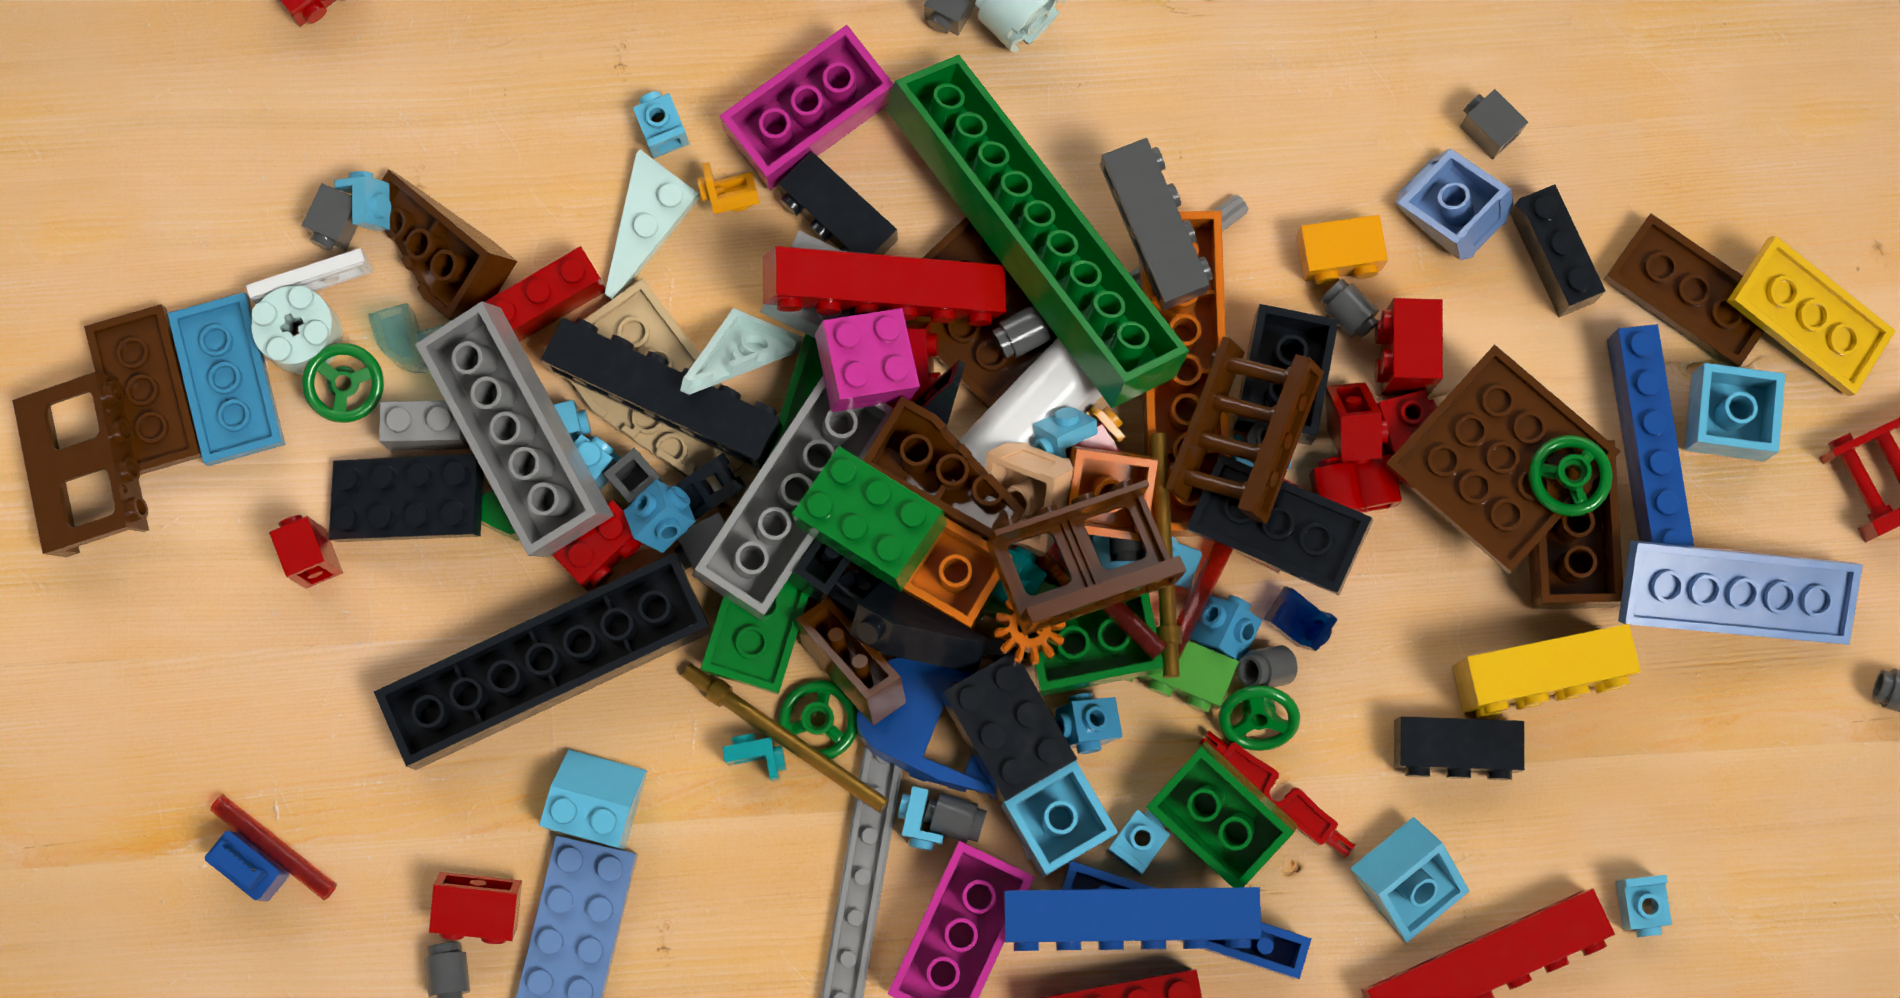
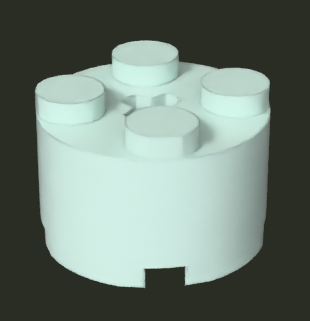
[975,0,1066,52]
[251,285,343,375]

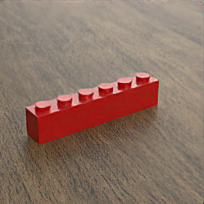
[762,246,1006,326]
[1361,888,1615,998]

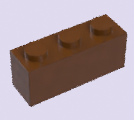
[796,597,906,726]

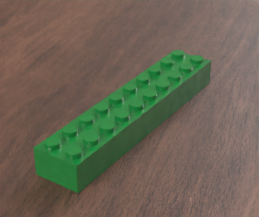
[886,55,1189,408]

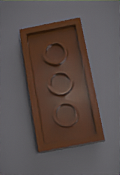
[1604,213,1765,367]
[84,304,202,475]

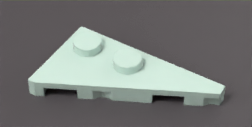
[605,149,700,301]
[680,308,803,395]

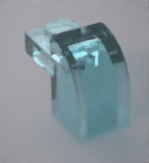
[368,303,446,373]

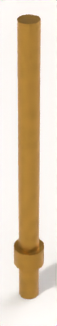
[1150,433,1182,678]
[682,663,889,813]

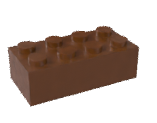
[1529,440,1623,609]

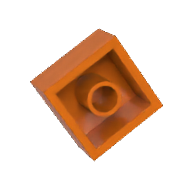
[1066,445,1158,541]
[902,517,1012,630]

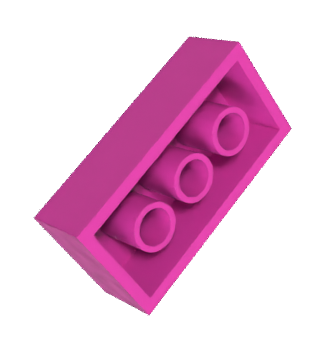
[720,25,894,190]
[888,841,1035,998]

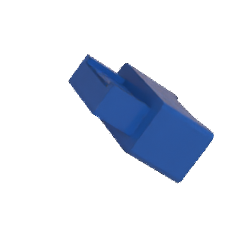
[205,831,289,902]

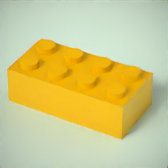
[1452,624,1641,718]

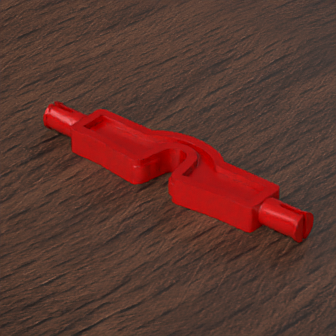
[1199,730,1356,858]

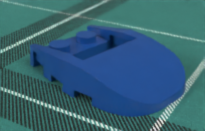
[856,657,998,800]

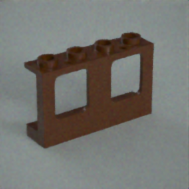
[12,372,149,557]
[986,480,1186,636]

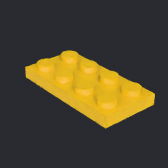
[1727,236,1896,396]

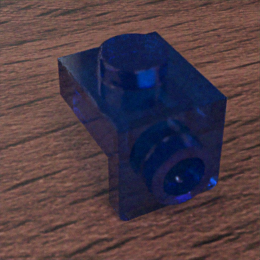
[1263,586,1337,651]

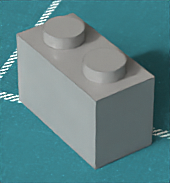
[379,400,469,451]

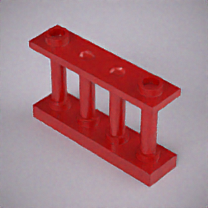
[1819,417,1900,543]

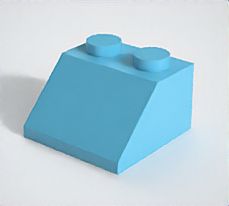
[539,749,647,850]
[1350,817,1469,943]

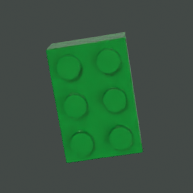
[792,446,947,592]
[1028,593,1164,696]
[1146,741,1298,888]

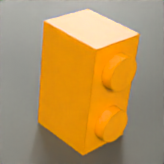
[1296,214,1388,285]

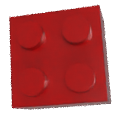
[1374,298,1443,396]

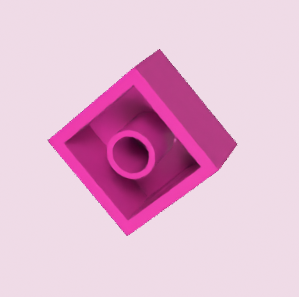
[815,308,920,412]

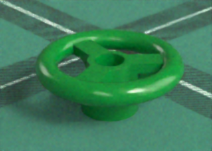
[302,343,384,423]
[1529,435,1613,516]
[778,680,858,759]
[1218,685,1300,751]

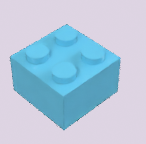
[1684,363,1785,461]
[1001,760,1118,878]

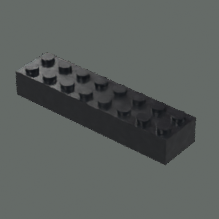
[374,553,712,770]

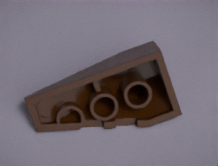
[382,169,518,321]
[863,396,1025,540]

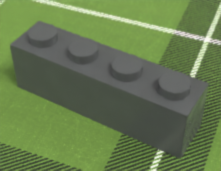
[1100,137,1213,311]

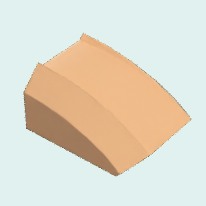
[985,443,1073,557]

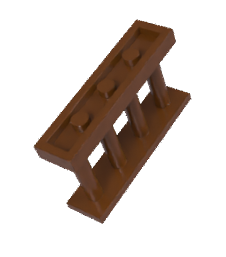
[1165,336,1324,524]

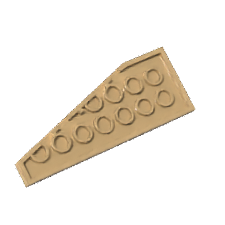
[545,278,760,510]

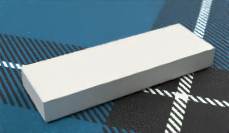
[246,248,373,304]

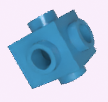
[624,479,696,553]
[1190,595,1263,661]
[1054,693,1123,754]

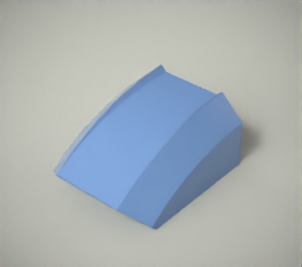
[1395,149,1514,260]

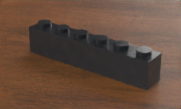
[540,318,783,470]

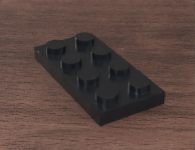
[329,454,484,542]
[1186,454,1373,596]

